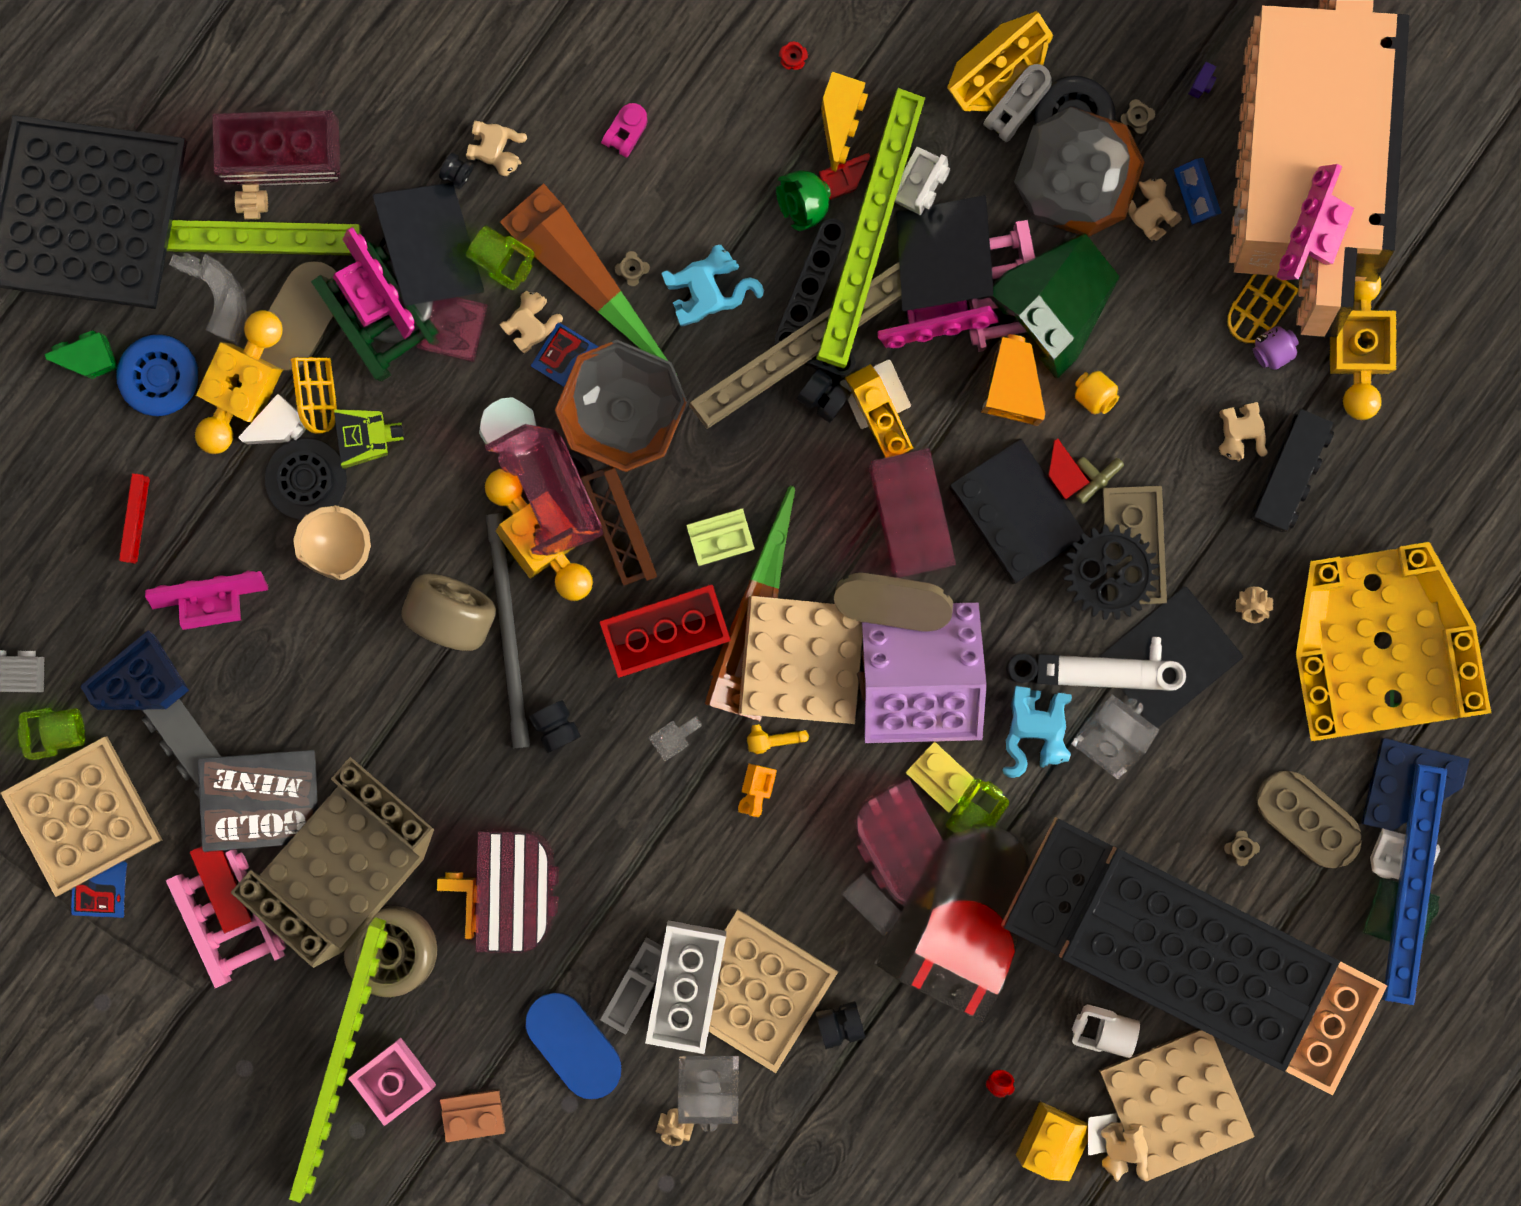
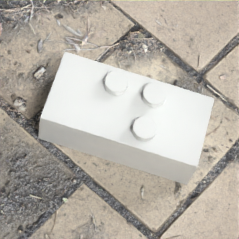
[645,921,726,1054]

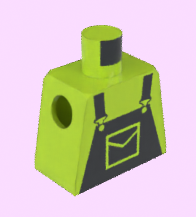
[334,409,404,469]

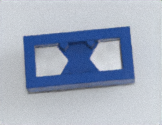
[1174,158,1221,224]

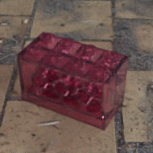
[868,448,956,579]

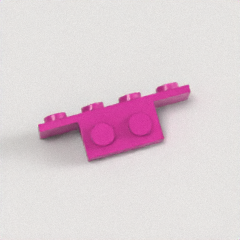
[1277,164,1354,280]
[333,227,415,339]
[877,300,998,348]
[145,571,268,630]

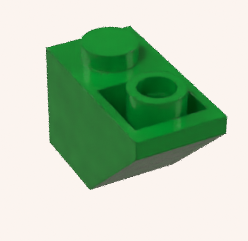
[44,331,118,379]

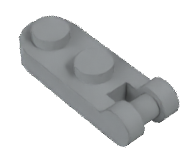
[983,64,1052,143]

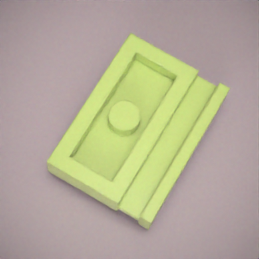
[686,508,755,566]

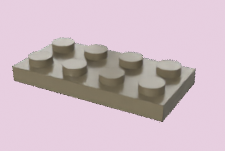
[1102,486,1167,605]

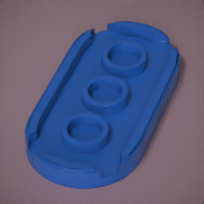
[526,993,621,1099]

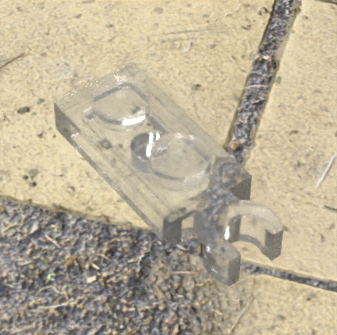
[842,873,916,947]

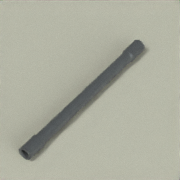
[486,513,530,749]

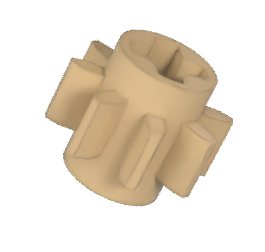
[235,184,268,220]
[1236,586,1273,623]
[656,1108,694,1146]

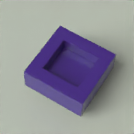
[1188,62,1217,99]

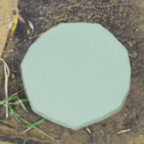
[479,397,537,454]

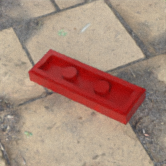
[119,473,150,564]
[190,846,253,934]

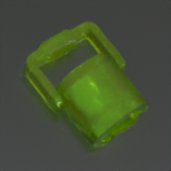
[466,225,535,290]
[17,708,85,760]
[945,778,1009,847]

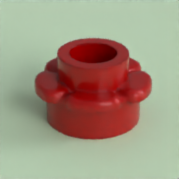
[779,41,808,70]
[986,1070,1015,1097]

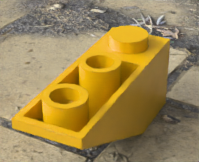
[821,72,868,172]
[845,364,913,462]

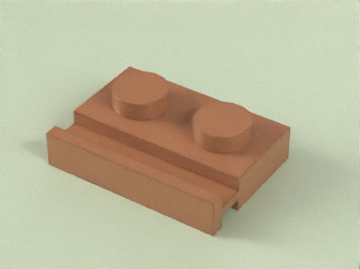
[440,1089,506,1142]

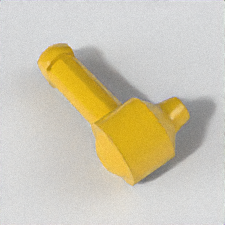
[747,724,809,754]

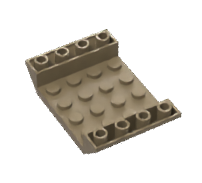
[231,757,434,968]

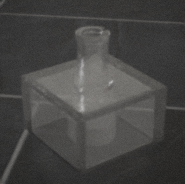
[1071,694,1159,779]
[678,1056,739,1132]

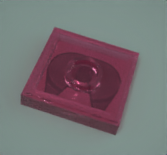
[417,297,488,362]

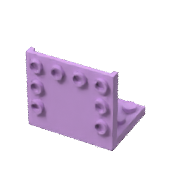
[862,603,986,743]

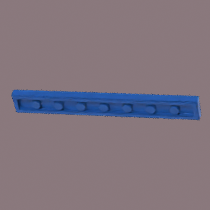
[1382,764,1447,1005]

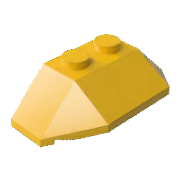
[947,11,1053,111]

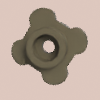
[1120,99,1155,134]
[615,251,650,286]
[1224,831,1260,866]

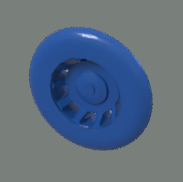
[116,335,198,416]

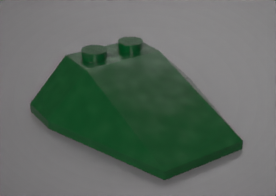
[989,233,1120,378]

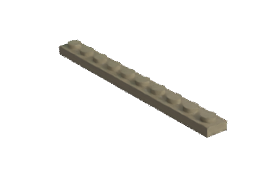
[689,262,902,429]

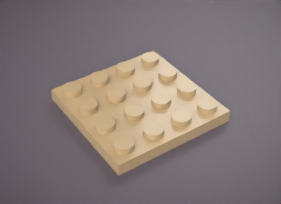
[738,596,862,724]
[1,736,162,897]
[709,909,838,1073]
[1099,1029,1255,1182]

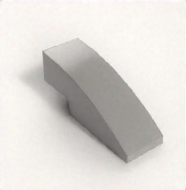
[600,937,663,1035]

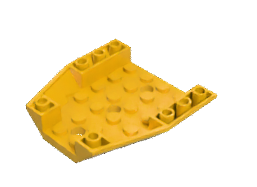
[1296,542,1491,741]

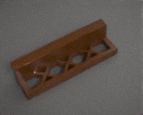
[581,466,657,586]

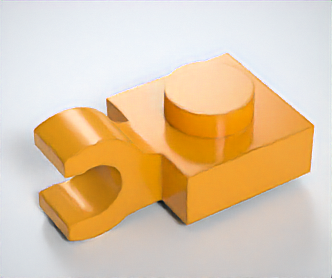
[738,763,777,817]

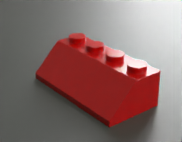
[600,584,731,678]

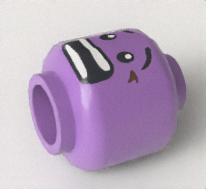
[1253,326,1299,370]

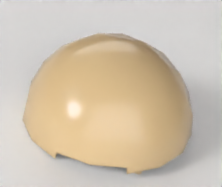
[294,505,371,580]

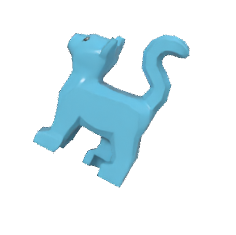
[662,245,764,327]
[1002,686,1072,778]

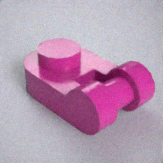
[601,103,648,158]

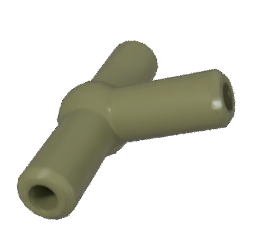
[1076,457,1124,504]

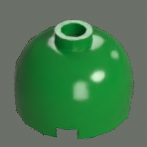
[776,170,831,232]

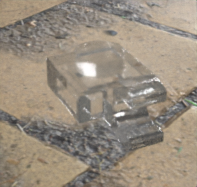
[649,716,703,761]

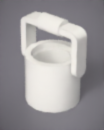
[1072,1005,1140,1058]

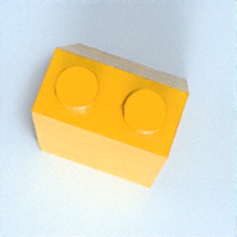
[1016,1101,1088,1181]

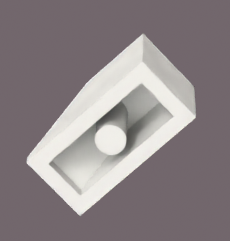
[238,394,309,444]

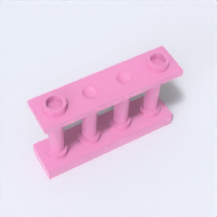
[968,220,1035,352]
[166,849,286,988]

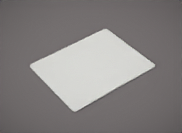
[1088,1113,1117,1155]

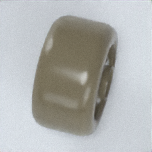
[401,574,496,651]
[344,906,437,998]

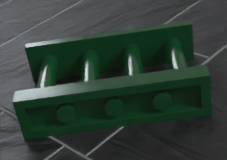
[311,242,440,382]

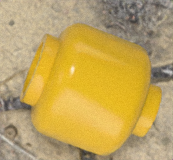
[1075,371,1119,414]

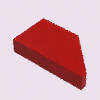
[818,153,870,201]
[1048,439,1090,500]

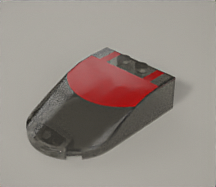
[874,824,1030,1023]

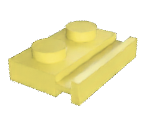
[905,742,978,813]

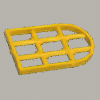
[1227,274,1299,343]
[291,357,337,434]

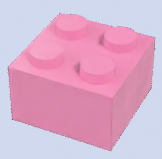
[348,1038,436,1126]

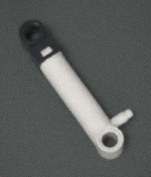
[1006,637,1186,691]

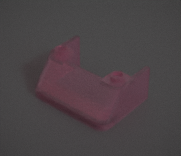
[485,424,603,556]

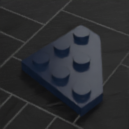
[80,630,189,710]
[1361,738,1470,831]

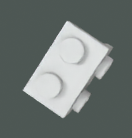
[895,147,950,215]
[1370,828,1440,880]

